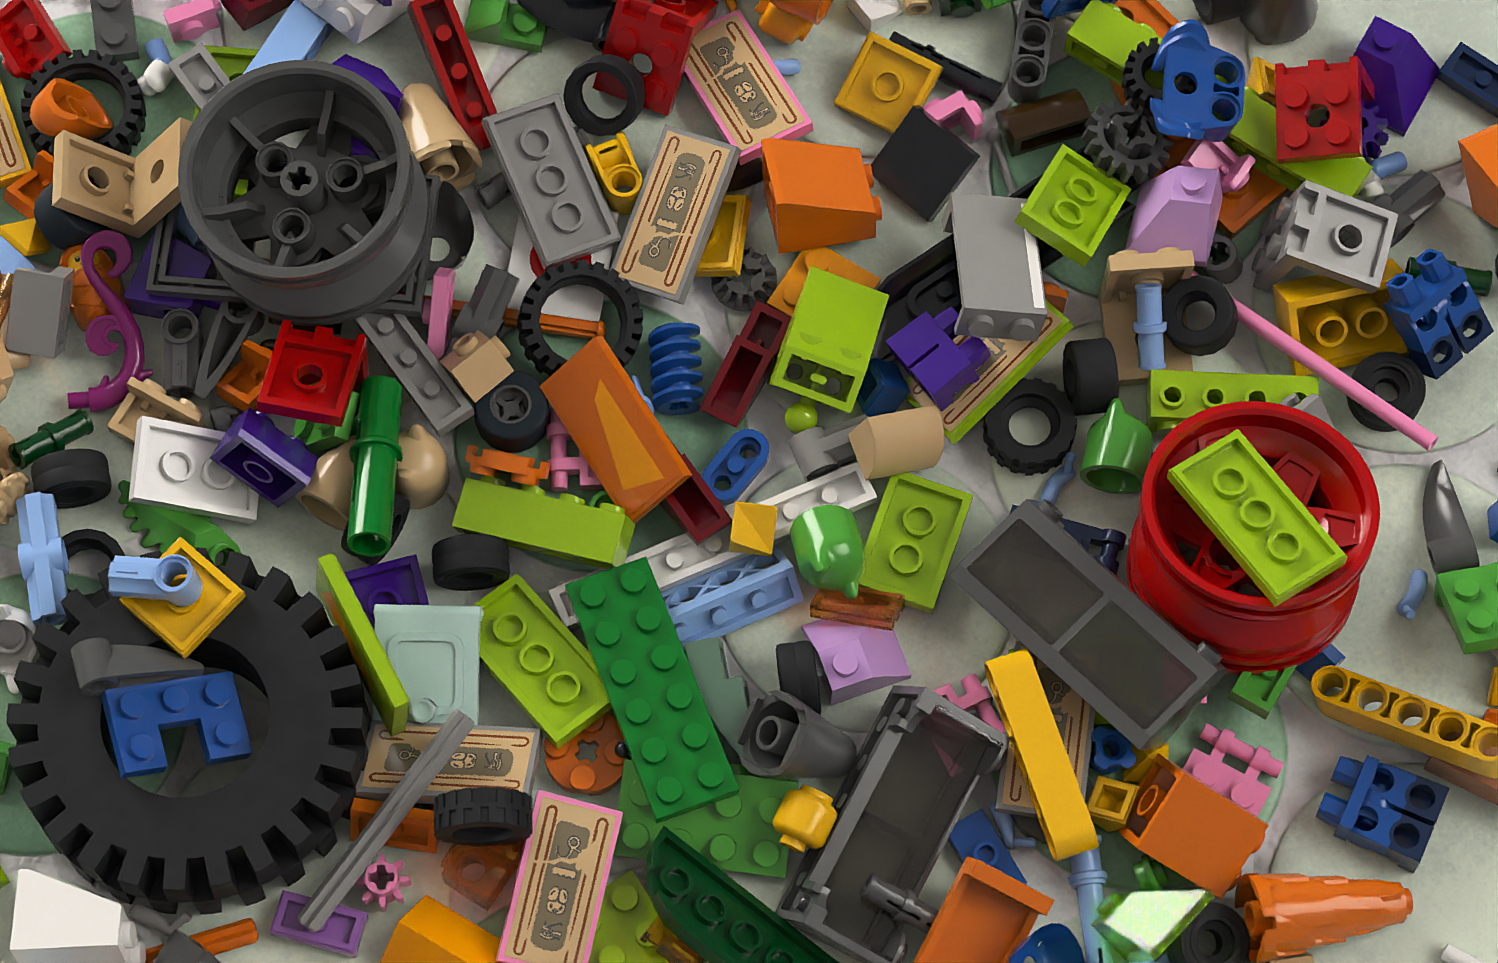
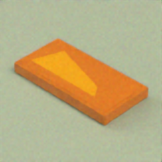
[539,336,692,523]

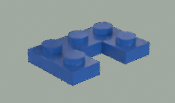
[101,671,253,779]

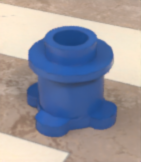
[1089,727,1136,774]

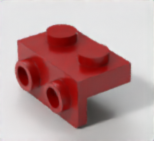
[0,0,73,82]

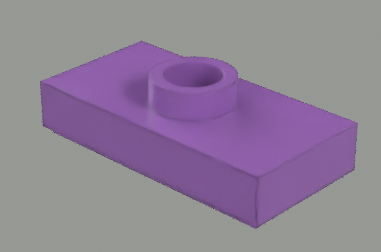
[269,890,368,958]

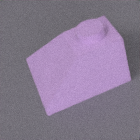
[1125,165,1223,267]
[801,599,912,705]

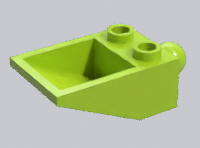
[767,266,889,434]

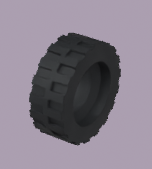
[983,378,1077,476]
[434,787,533,846]

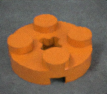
[464,444,551,486]
[544,713,630,796]

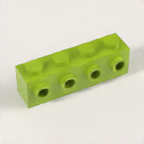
[1146,369,1319,437]
[452,475,635,570]

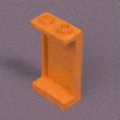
[913,856,1054,963]

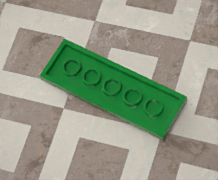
[565,556,739,824]

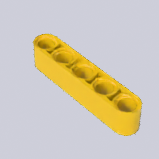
[984,648,1099,861]
[1310,665,1498,779]

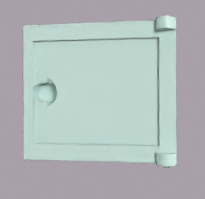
[373,604,484,725]

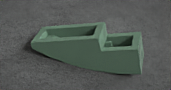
[684,637,750,758]

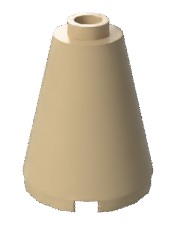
[398,83,483,192]

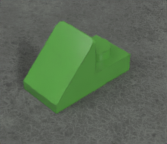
[464,0,548,53]
[1228,665,1297,720]

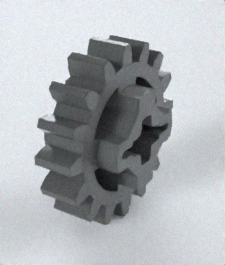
[1082,98,1173,184]

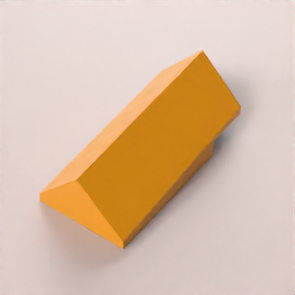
[380,895,501,963]

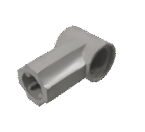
[788,414,867,482]

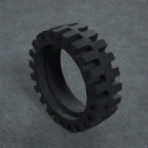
[21,49,147,157]
[517,259,643,378]

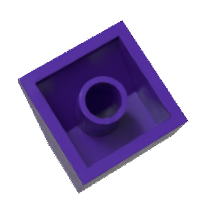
[210,408,318,508]

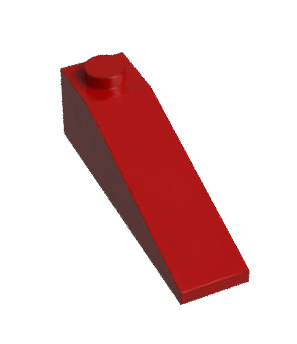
[407,0,497,152]

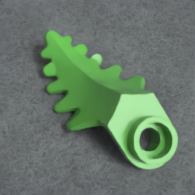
[118,480,241,566]

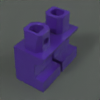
[886,307,991,412]

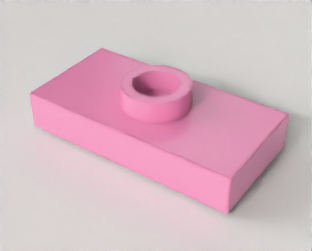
[422,267,456,359]

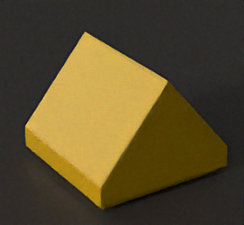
[1087,775,1140,833]

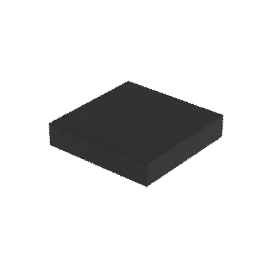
[871,105,980,221]

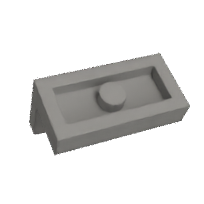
[5,266,75,359]

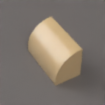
[848,405,944,481]

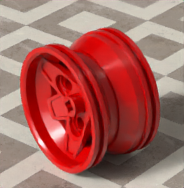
[1126,401,1380,675]

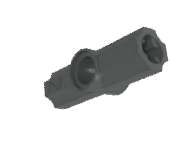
[1339,169,1445,249]
[442,264,520,390]

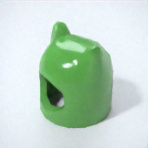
[1079,398,1154,494]
[790,505,865,599]

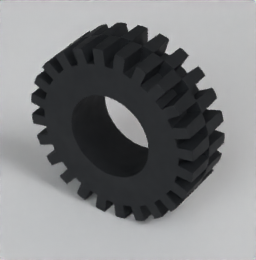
[7,547,371,915]

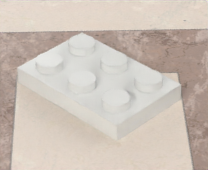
[129,416,259,524]

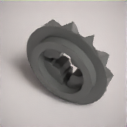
[711,247,777,311]

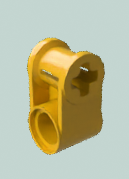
[583,132,643,215]

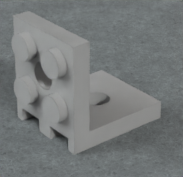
[1252,180,1398,293]

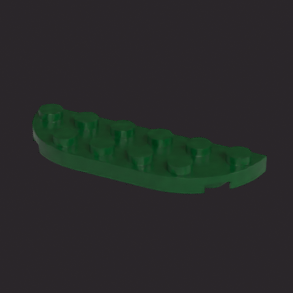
[645,826,839,963]

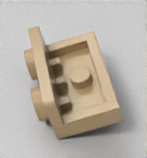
[107,377,207,445]

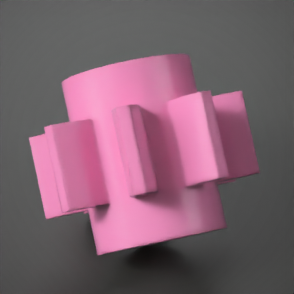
[355,853,411,912]

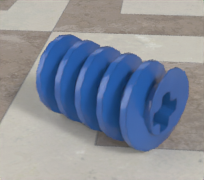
[648,322,704,415]

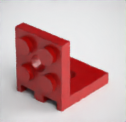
[593,0,719,116]
[1275,56,1375,164]
[257,319,368,427]

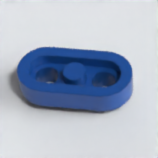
[702,429,769,506]

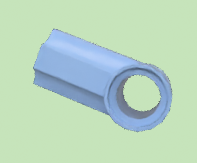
[108,554,203,607]

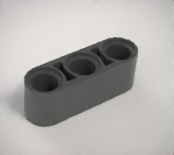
[1007,0,1056,104]

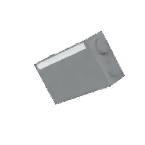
[942,192,1047,341]

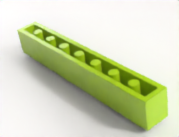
[1064,0,1372,198]

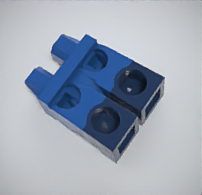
[1383,249,1494,380]
[1315,755,1450,873]

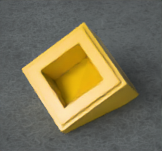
[730,501,778,557]

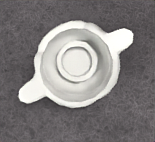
[0,604,40,694]

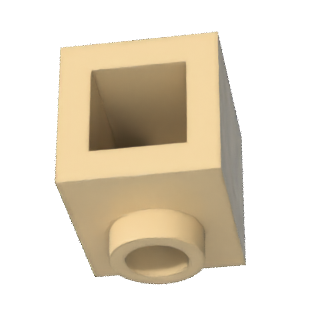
[439,330,514,403]

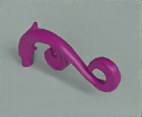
[67,230,154,412]

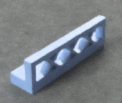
[661,544,804,652]

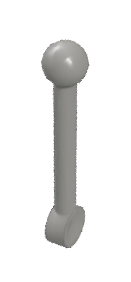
[986,128,1017,197]

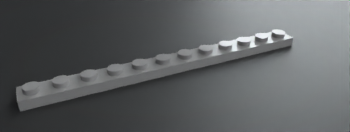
[167,42,475,437]

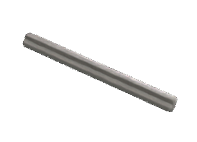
[297,710,475,932]

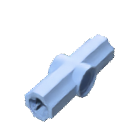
[16,492,69,626]

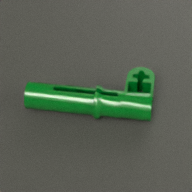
[347,375,403,557]

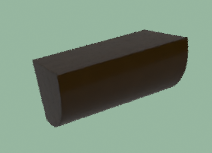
[995,88,1091,157]

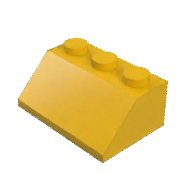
[1273,258,1409,376]

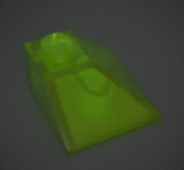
[1091,890,1215,963]

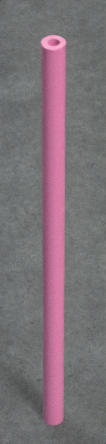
[1191,270,1438,451]

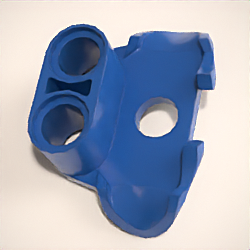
[1150,19,1245,142]

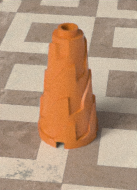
[1235,873,1413,963]

